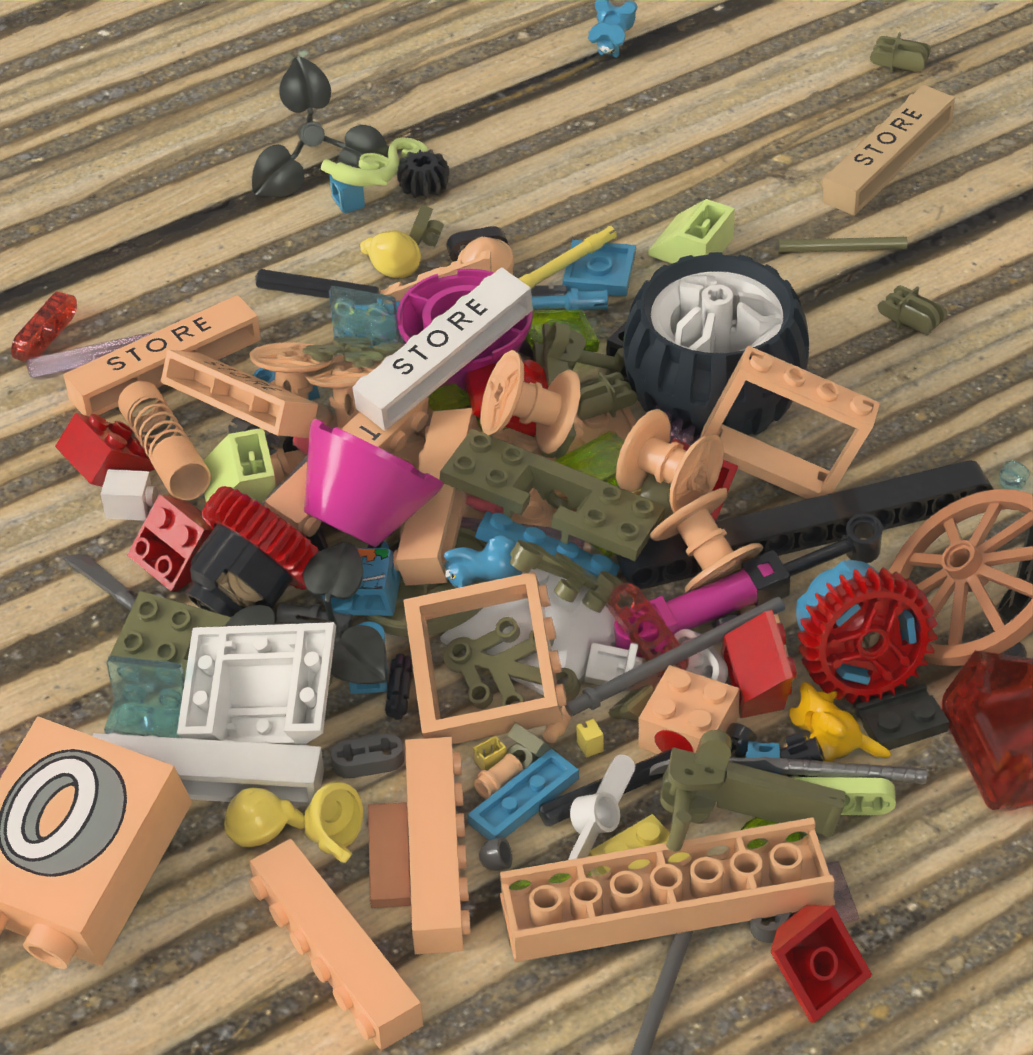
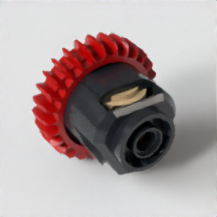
[184,486,320,618]

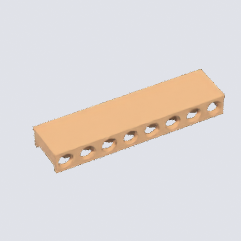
[500,818,835,962]

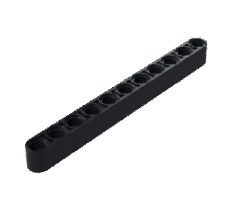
[617,460,994,590]

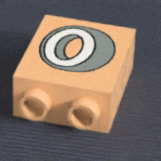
[0,716,192,969]

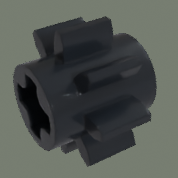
[780,731,825,777]

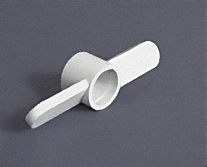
[569,754,635,860]

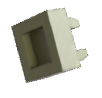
[409,204,444,247]
[506,722,558,770]

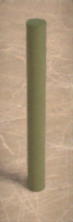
[778,237,908,253]

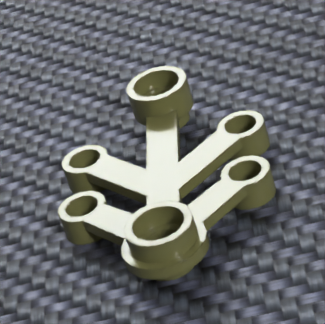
[510,540,626,613]
[443,617,580,709]

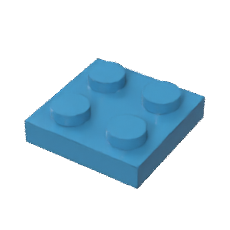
[562,240,636,296]

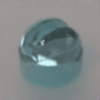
[999,461,1030,490]

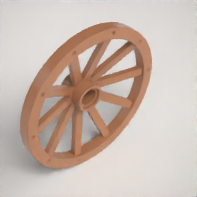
[889,489,1033,666]

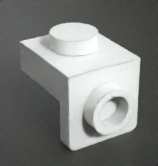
[584,642,643,691]

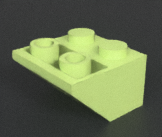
[648,199,735,264]
[203,428,276,504]

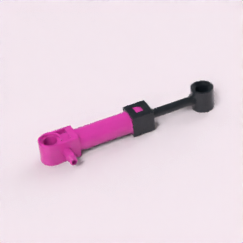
[614,513,883,658]

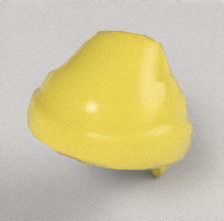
[360,230,421,278]
[304,781,363,863]
[224,788,305,847]

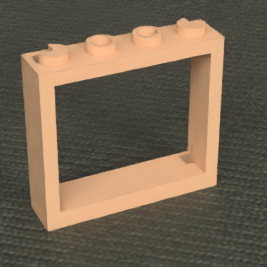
[700,346,880,499]
[404,572,567,744]

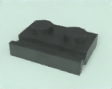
[855,683,950,750]

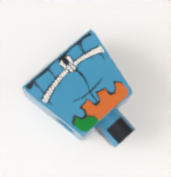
[322,541,400,616]

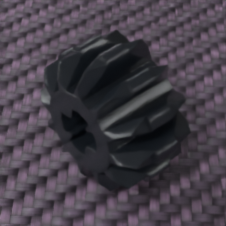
[397,149,450,198]

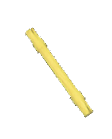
[518,226,617,289]

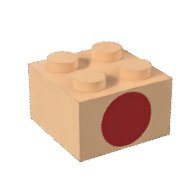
[639,665,740,754]

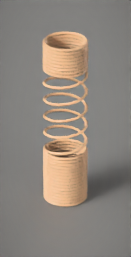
[118,381,211,501]

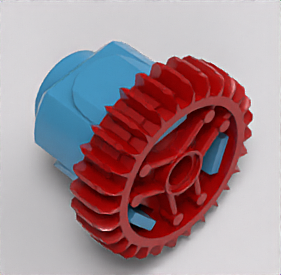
[796,560,938,704]

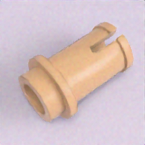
[474,754,523,799]

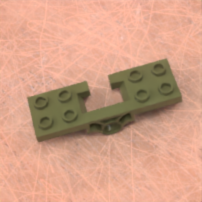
[439,429,666,561]
[110,591,333,687]

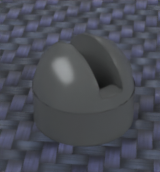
[479,837,512,871]

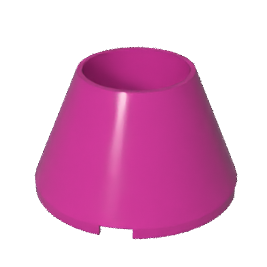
[397,269,533,398]
[304,419,444,547]

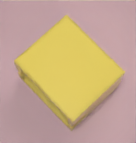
[576,718,604,758]
[473,735,507,771]

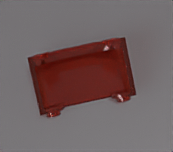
[942,650,1033,812]

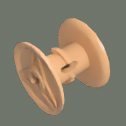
[249,342,335,425]
[480,350,580,454]
[304,355,385,429]
[616,409,724,513]
[649,488,763,593]

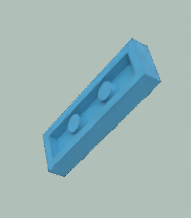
[468,749,579,840]

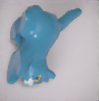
[588,0,638,57]
[444,535,522,588]

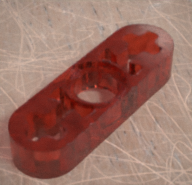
[11,291,77,364]
[607,583,689,678]

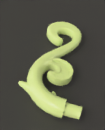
[321,138,428,187]

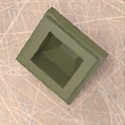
[608,685,655,721]

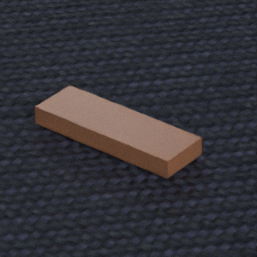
[368,802,411,908]

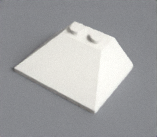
[440,568,615,695]
[177,622,336,745]

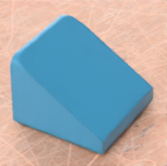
[329,174,365,214]

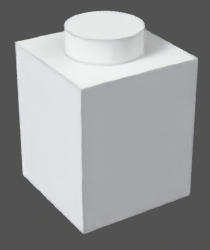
[101,469,157,521]

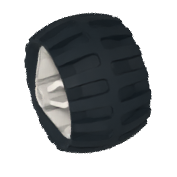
[623,252,809,441]

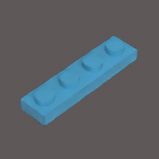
[475,511,620,577]

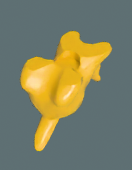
[789,682,891,762]

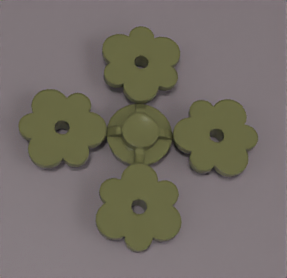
[303,336,405,368]

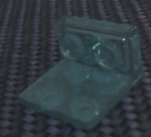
[329,286,403,347]
[104,656,185,738]

